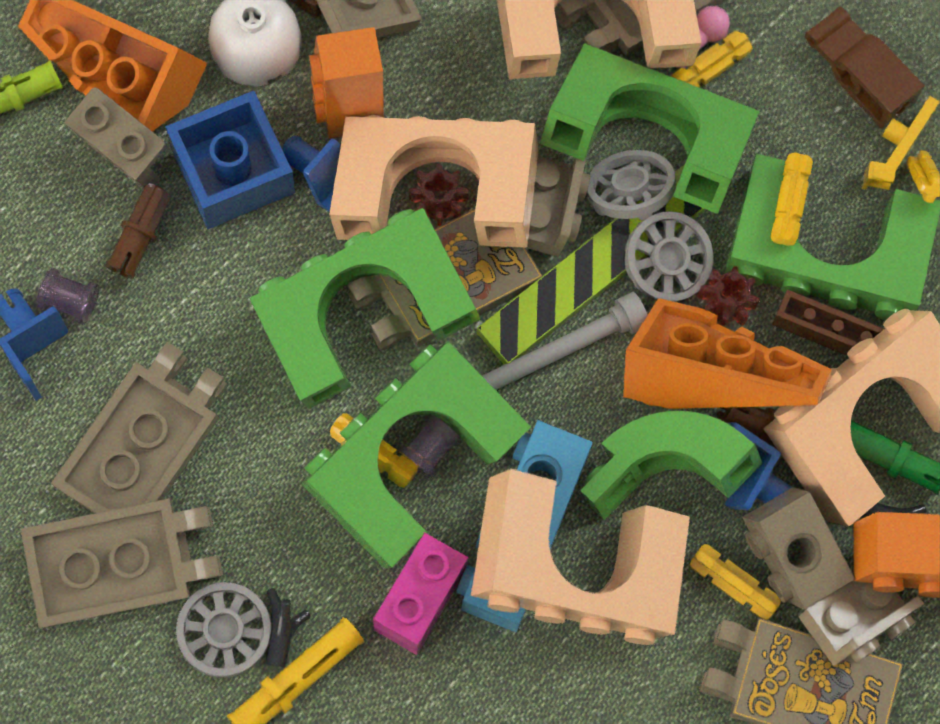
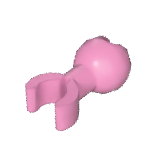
[676,6,730,69]

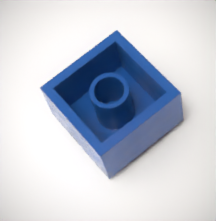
[165,90,295,229]

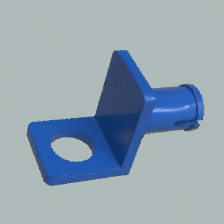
[282,135,341,212]
[0,289,68,401]
[725,423,793,510]

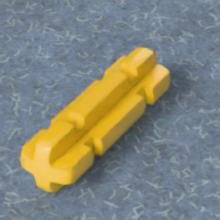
[671,31,752,88]
[906,150,940,203]
[771,153,813,246]
[330,413,418,488]
[690,544,781,620]

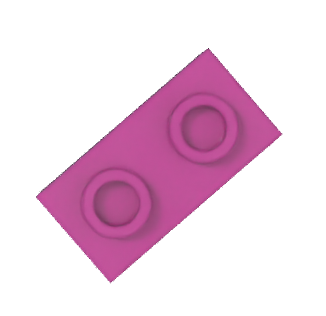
[373,532,468,655]

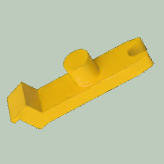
[862,96,940,190]

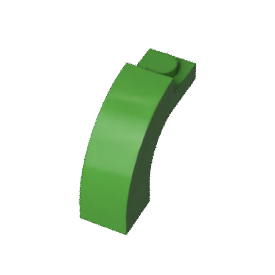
[580,411,763,520]

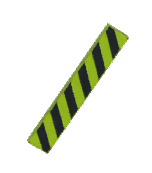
[476,164,707,365]

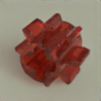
[409,163,469,227]
[697,266,760,327]

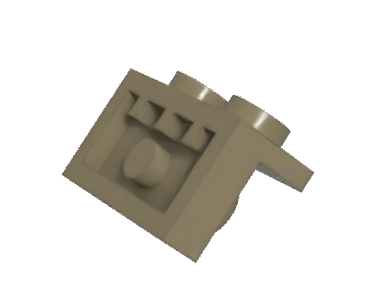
[64,87,167,188]
[527,156,590,257]
[798,580,924,666]

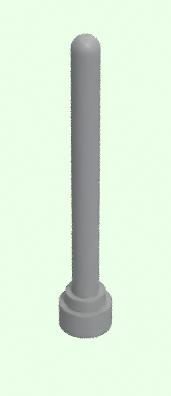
[482,292,648,390]

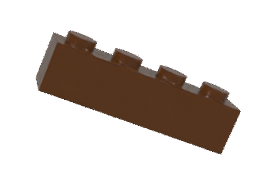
[772,289,884,356]

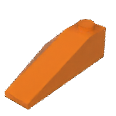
[18,0,208,132]
[623,298,832,409]

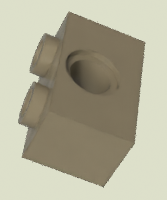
[742,488,855,609]

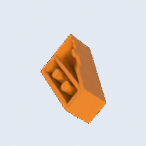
[853,512,940,598]

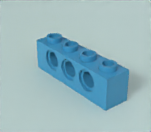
[456,420,593,633]

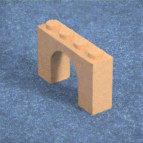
[497,0,702,79]
[329,115,539,248]
[763,309,940,527]
[471,469,690,645]

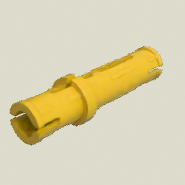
[227,617,364,724]

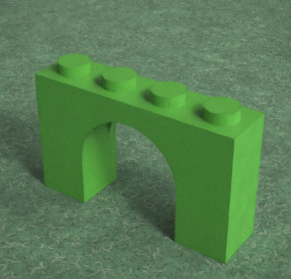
[540,43,760,214]
[724,153,940,320]
[249,208,481,409]
[301,341,531,568]

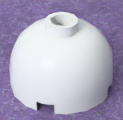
[208,0,302,87]

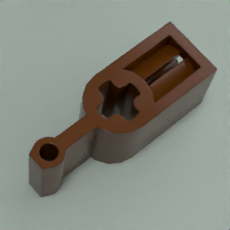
[804,6,925,129]

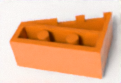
[309,27,384,139]

